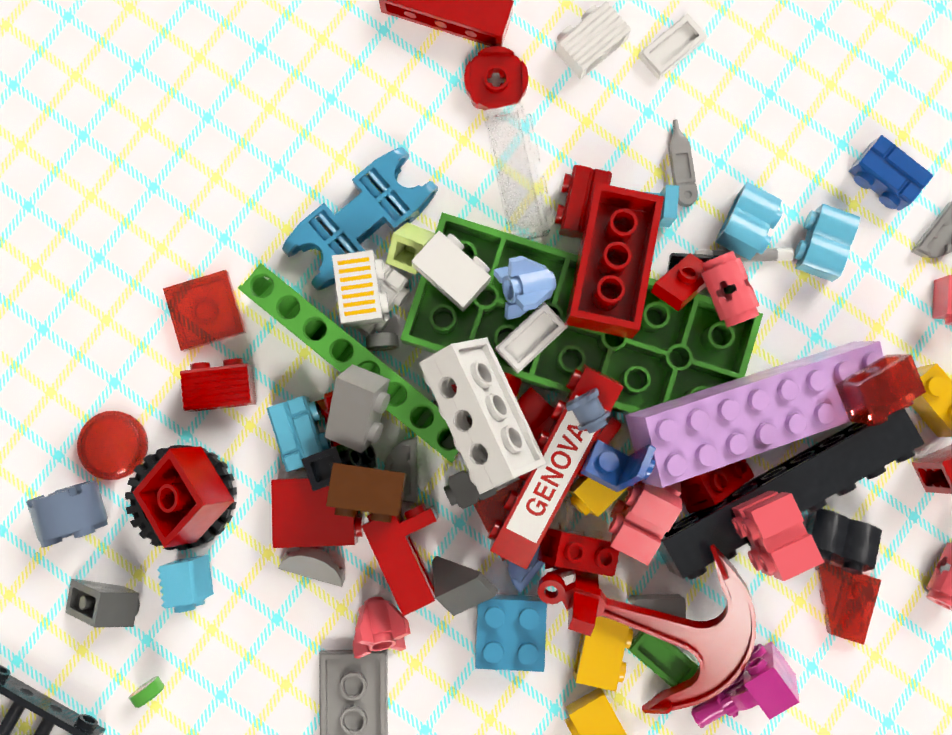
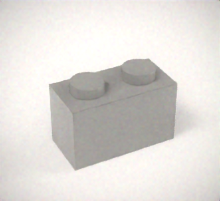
[325,364,390,453]

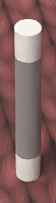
[694,248,794,262]

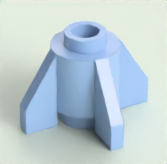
[493,256,556,320]

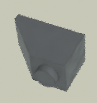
[65,579,140,628]

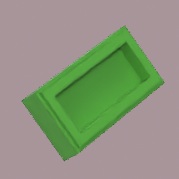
[628,631,699,687]

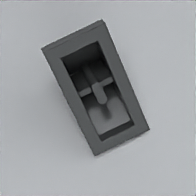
[432,556,499,616]

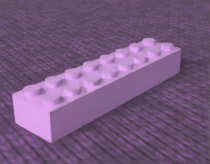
[625,341,894,488]

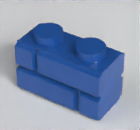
[848,135,933,211]

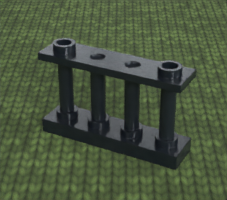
[0,665,106,735]

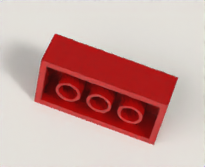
[565,182,664,339]

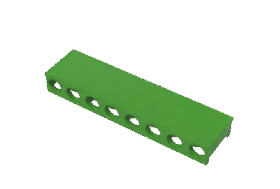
[238,263,459,463]

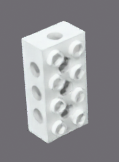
[419,337,547,494]

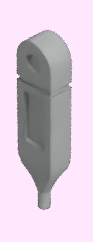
[668,119,698,207]

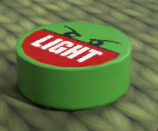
[128,676,165,708]

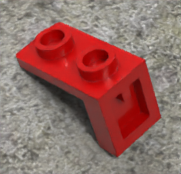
[679,459,754,514]
[537,528,620,577]

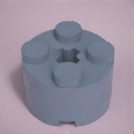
[26,480,108,548]

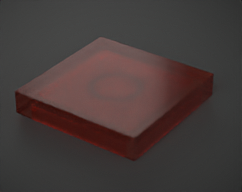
[163,270,246,352]

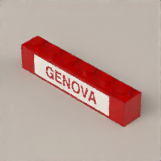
[487,364,624,570]

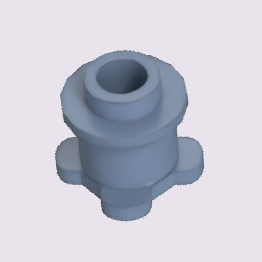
[565,387,611,434]

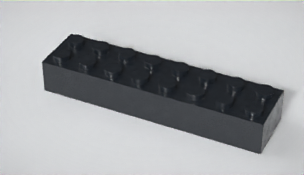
[658,407,925,580]

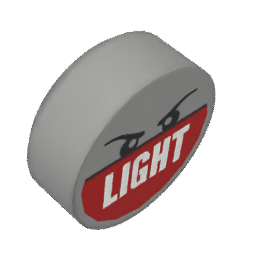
[366,332,399,351]

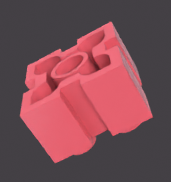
[608,481,682,566]
[732,491,824,581]

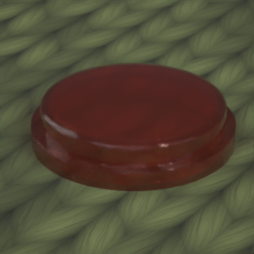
[77,411,148,480]

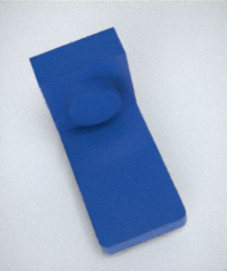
[580,440,656,492]

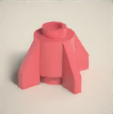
[352,596,411,659]

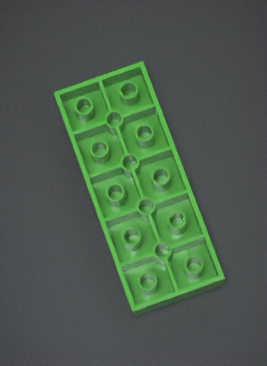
[400,212,763,415]

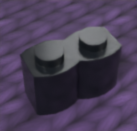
[805,508,882,575]

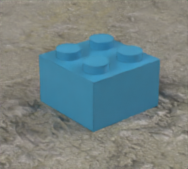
[475,594,547,672]

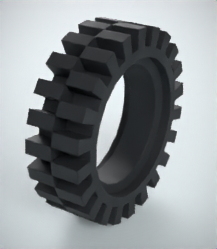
[125,445,237,551]

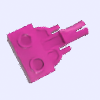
[691,641,800,728]

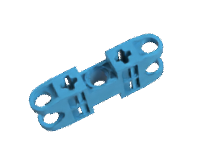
[282,147,438,291]

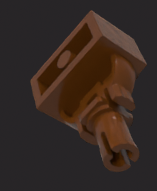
[326,463,407,523]

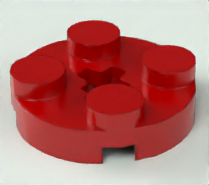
[464,46,529,113]

